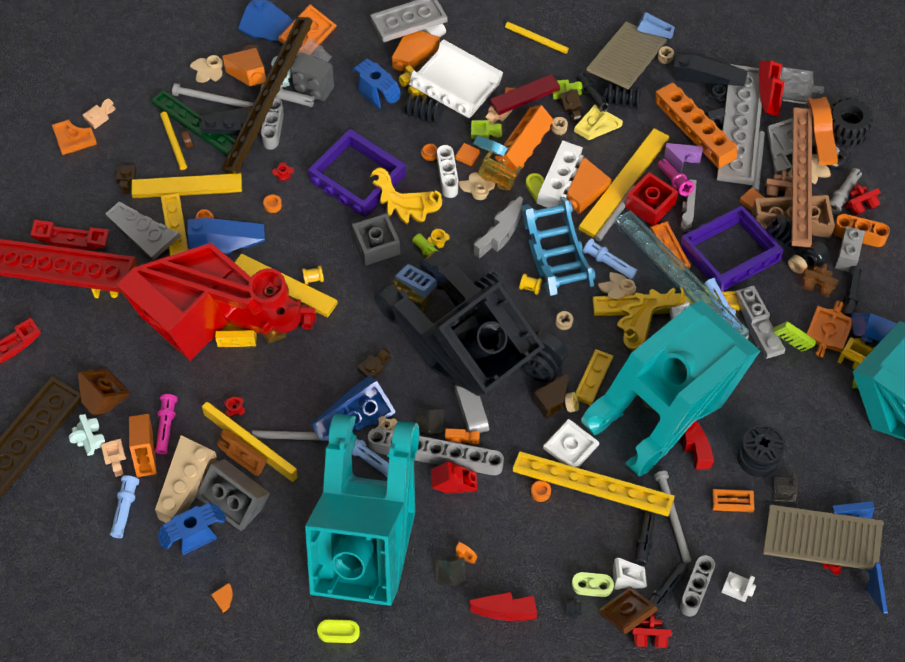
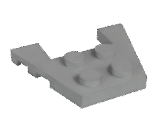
[767,118,840,175]

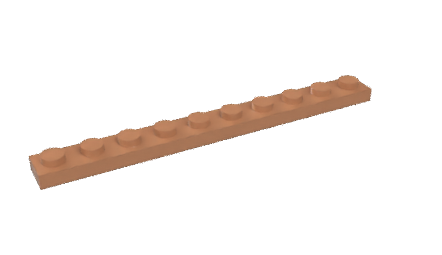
[791,107,812,247]

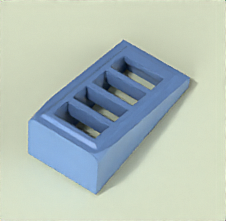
[636,12,675,39]
[396,264,437,299]

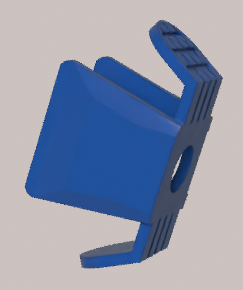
[351,58,400,109]
[158,503,226,555]

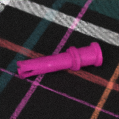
[658,159,694,196]
[155,394,178,455]

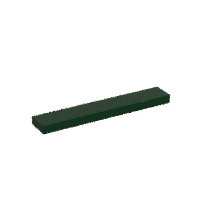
[151,90,236,157]

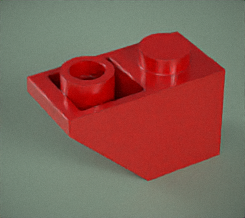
[431,462,478,493]

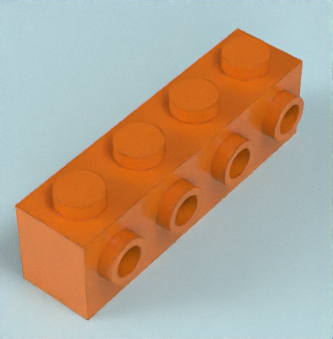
[495,105,554,172]

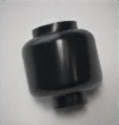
[801,241,830,269]

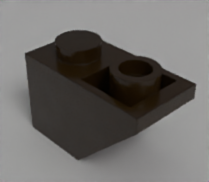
[533,374,569,419]

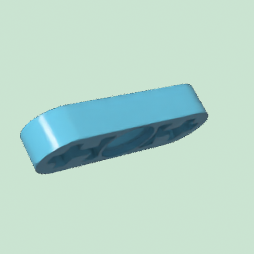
[473,135,507,156]

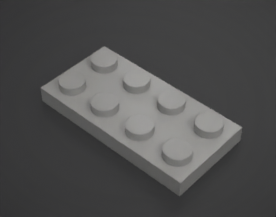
[370,0,447,42]

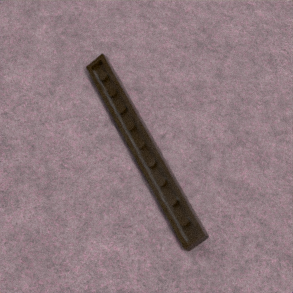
[222,17,313,174]

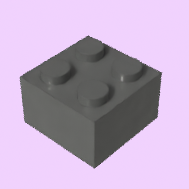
[291,52,334,101]
[352,213,401,266]

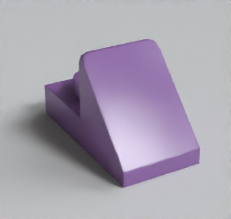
[664,143,702,172]

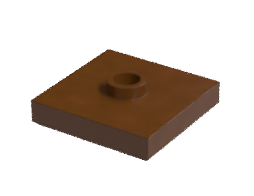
[599,587,658,634]

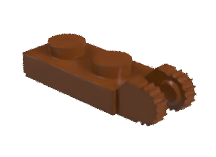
[217,429,268,476]

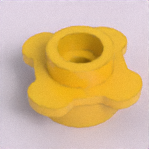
[428,229,449,248]

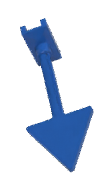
[832,501,888,614]

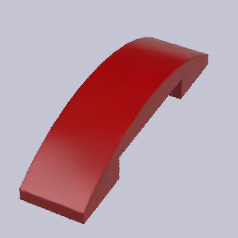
[30,220,109,249]
[0,318,41,364]

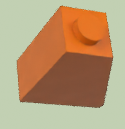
[392,31,440,72]
[222,48,266,86]
[567,158,611,214]
[129,414,157,477]

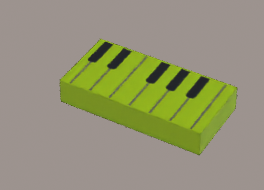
[773,321,816,351]

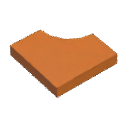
[52,120,97,155]

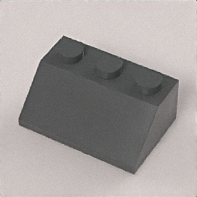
[195,459,270,531]

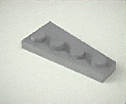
[105,202,181,260]

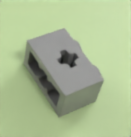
[835,227,865,272]

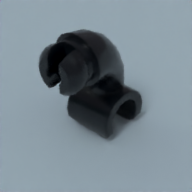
[826,150,851,170]

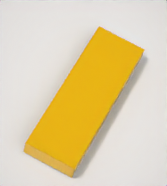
[575,349,613,405]

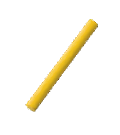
[505,22,569,54]
[160,112,187,170]

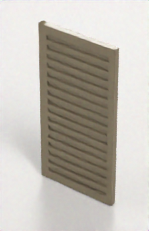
[586,22,667,89]
[763,505,884,570]

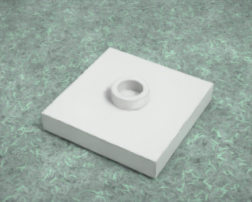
[543,419,599,468]

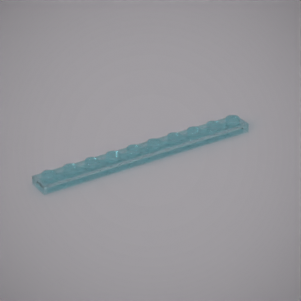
[616,210,749,337]

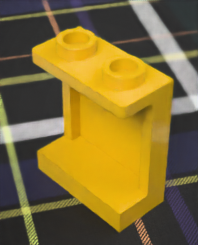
[215,324,257,347]

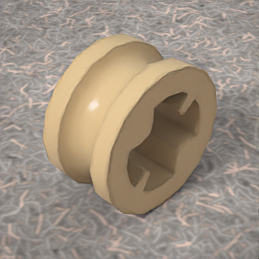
[658,46,674,64]
[551,117,568,135]
[555,311,573,330]

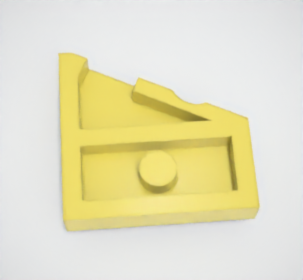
[574,105,623,140]

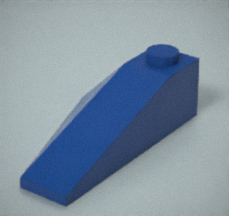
[238,0,294,42]
[188,218,265,255]
[851,313,897,344]
[310,376,396,441]

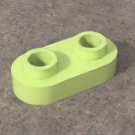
[572,572,614,597]

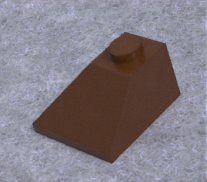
[78,368,131,415]

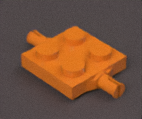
[807,301,852,357]

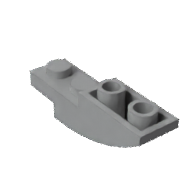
[474,197,523,259]
[736,286,785,359]

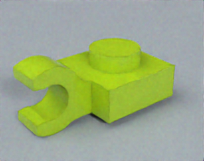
[552,80,582,100]
[471,120,502,139]

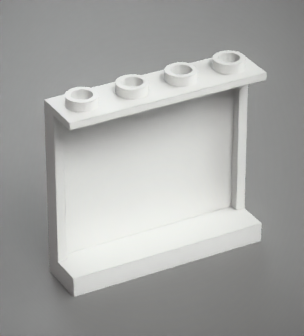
[409,39,503,118]

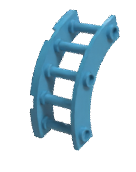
[521,196,596,296]

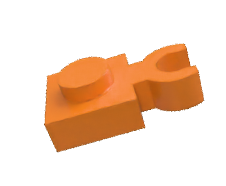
[445,429,480,445]

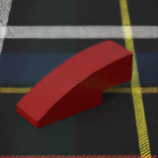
[759,60,785,116]
[682,421,714,470]
[469,592,537,621]

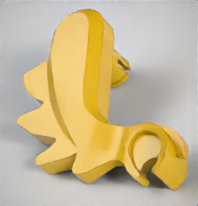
[370,168,442,224]
[617,287,687,351]

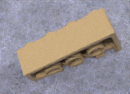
[155,436,218,523]

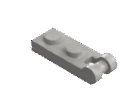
[680,179,696,232]

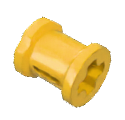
[302,266,324,285]
[519,274,542,295]

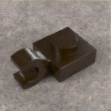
[559,89,582,122]
[116,165,137,194]
[357,348,391,379]

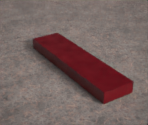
[490,74,560,116]

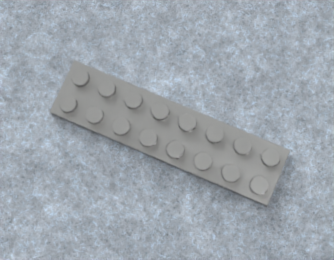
[717,64,762,185]

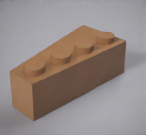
[752,195,835,238]

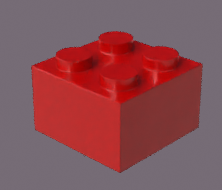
[625,172,678,226]

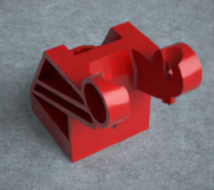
[116,243,302,361]

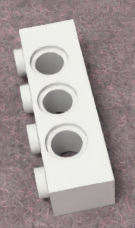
[537,140,584,208]

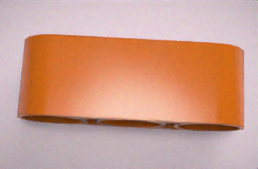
[833,214,890,247]

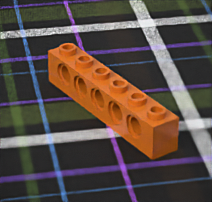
[656,83,738,169]

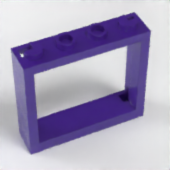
[308,129,406,217]
[681,206,783,292]

